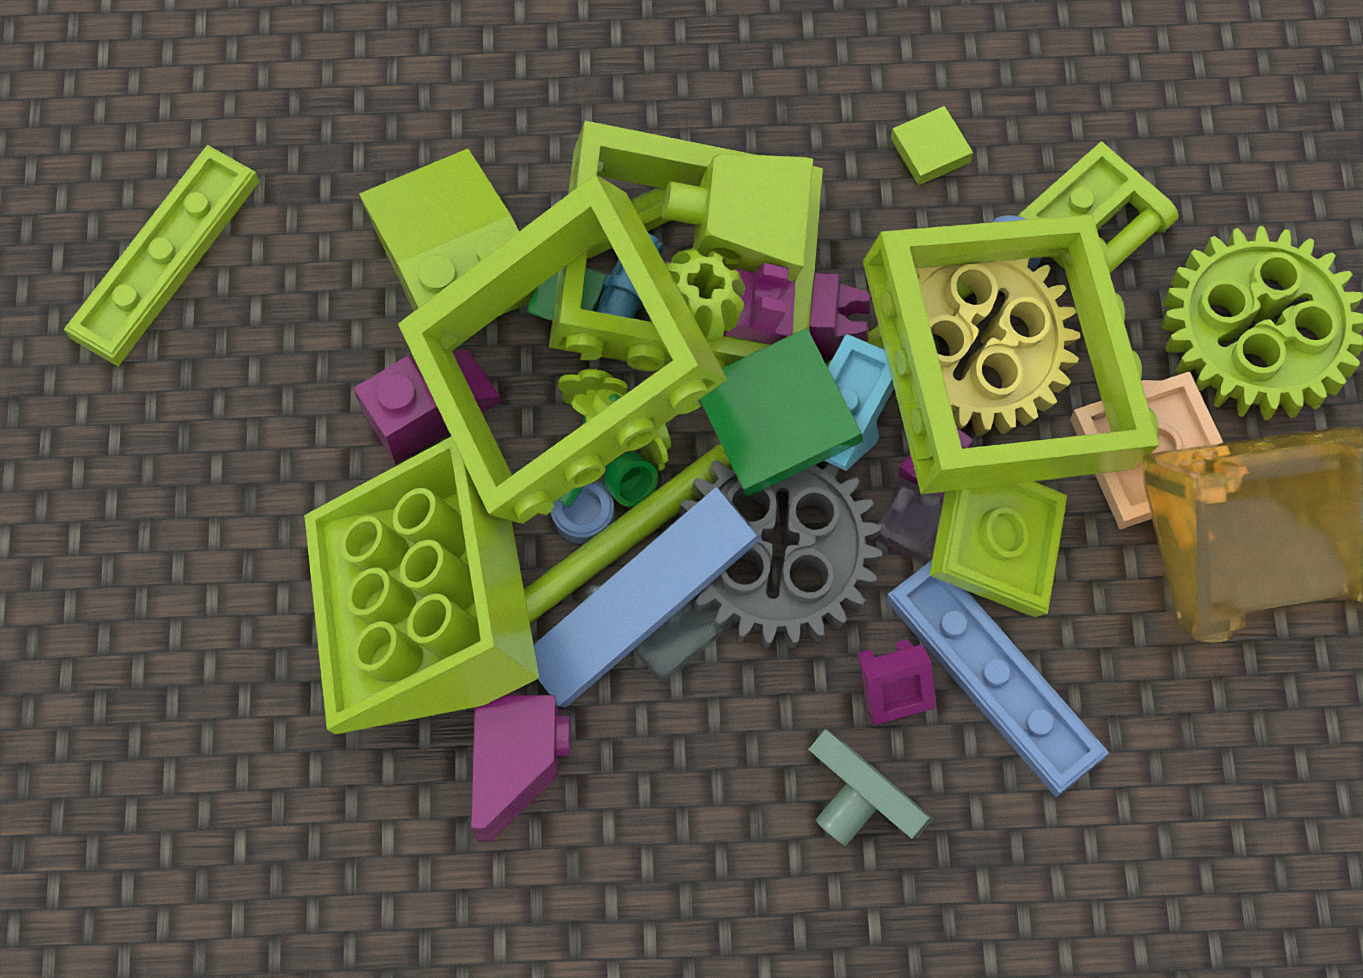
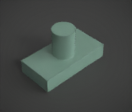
[808,729,933,846]

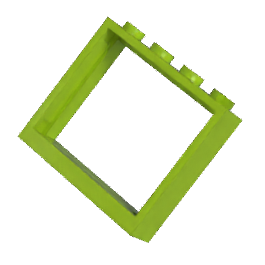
[549,121,823,371]
[398,174,728,524]
[863,214,1160,495]

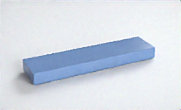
[534,487,762,708]
[886,560,1109,798]

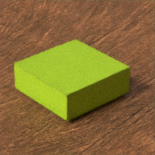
[891,106,973,186]

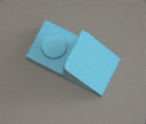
[824,334,894,471]

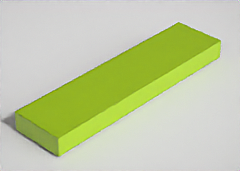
[64,145,259,367]

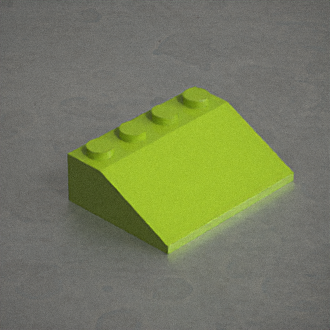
[304,436,539,734]

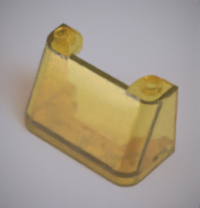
[1143,427,1363,642]

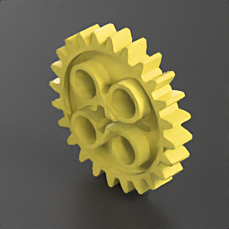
[878,258,1080,437]

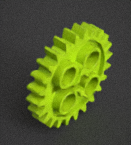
[1161,226,1363,420]

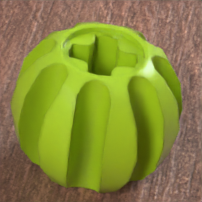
[665,248,745,344]

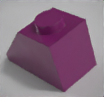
[353,350,501,465]
[471,695,571,842]

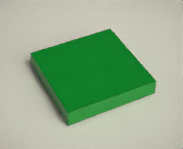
[699,328,864,497]

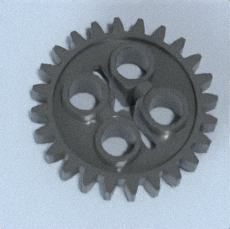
[679,460,882,649]

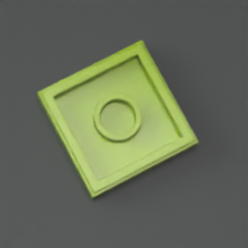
[929,481,1068,617]

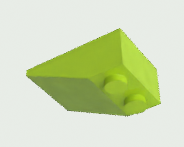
[359,149,535,316]

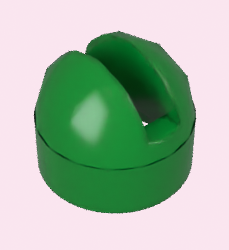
[602,452,658,507]

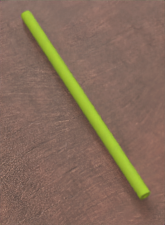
[524,283,973,624]

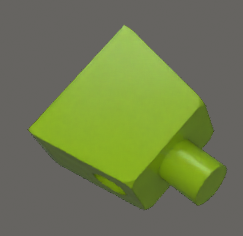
[662,154,813,281]

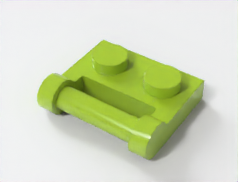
[1018,141,1179,273]

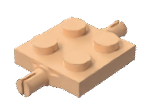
[1070,371,1242,551]

